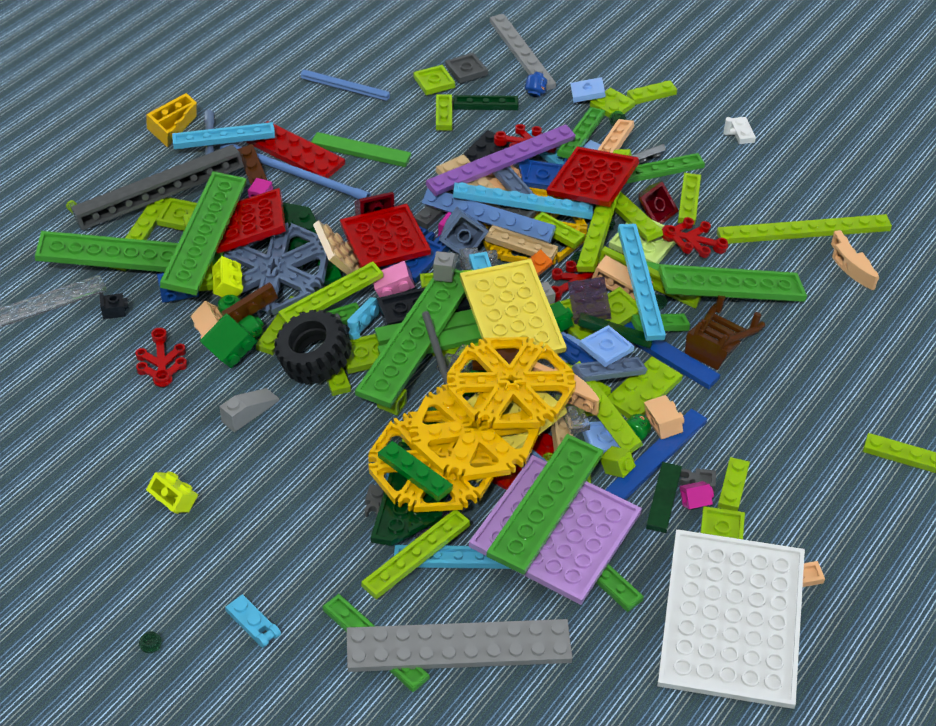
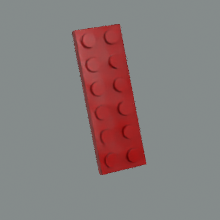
[246,121,345,178]

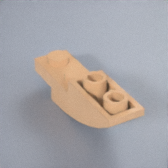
[831,230,879,290]
[532,362,599,416]

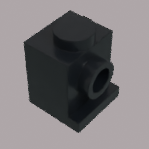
[99,293,129,320]

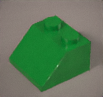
[200,313,258,368]

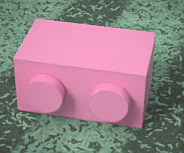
[373,261,415,297]

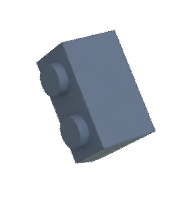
[439,206,489,260]

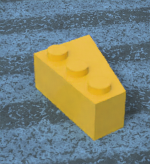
[146,93,197,148]

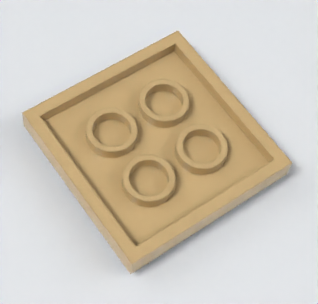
[313,220,360,275]

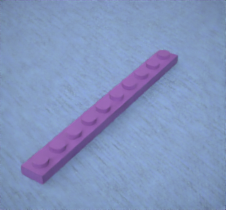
[426,124,576,196]

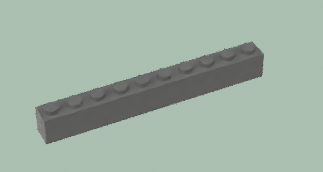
[71,144,244,230]

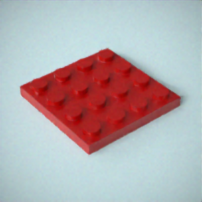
[546,146,639,207]
[217,188,286,253]
[340,204,431,268]

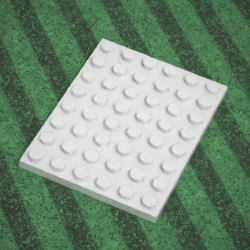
[657,529,805,709]

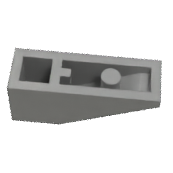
[219,388,280,432]

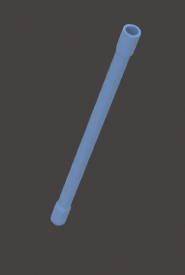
[220,143,371,199]

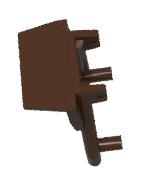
[685,295,765,370]

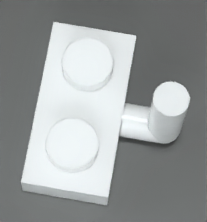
[723,117,756,144]

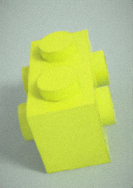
[212,256,243,297]
[146,471,198,514]

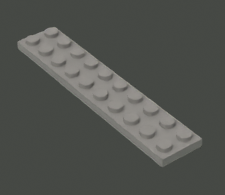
[347,619,572,672]

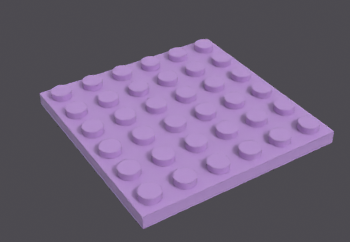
[469,455,642,605]

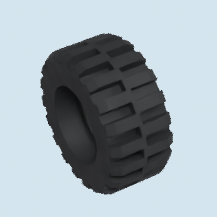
[274,310,352,384]

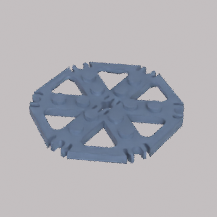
[224,223,329,316]

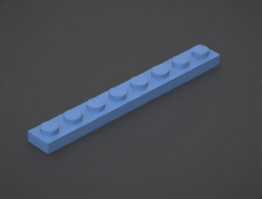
[422,189,556,243]

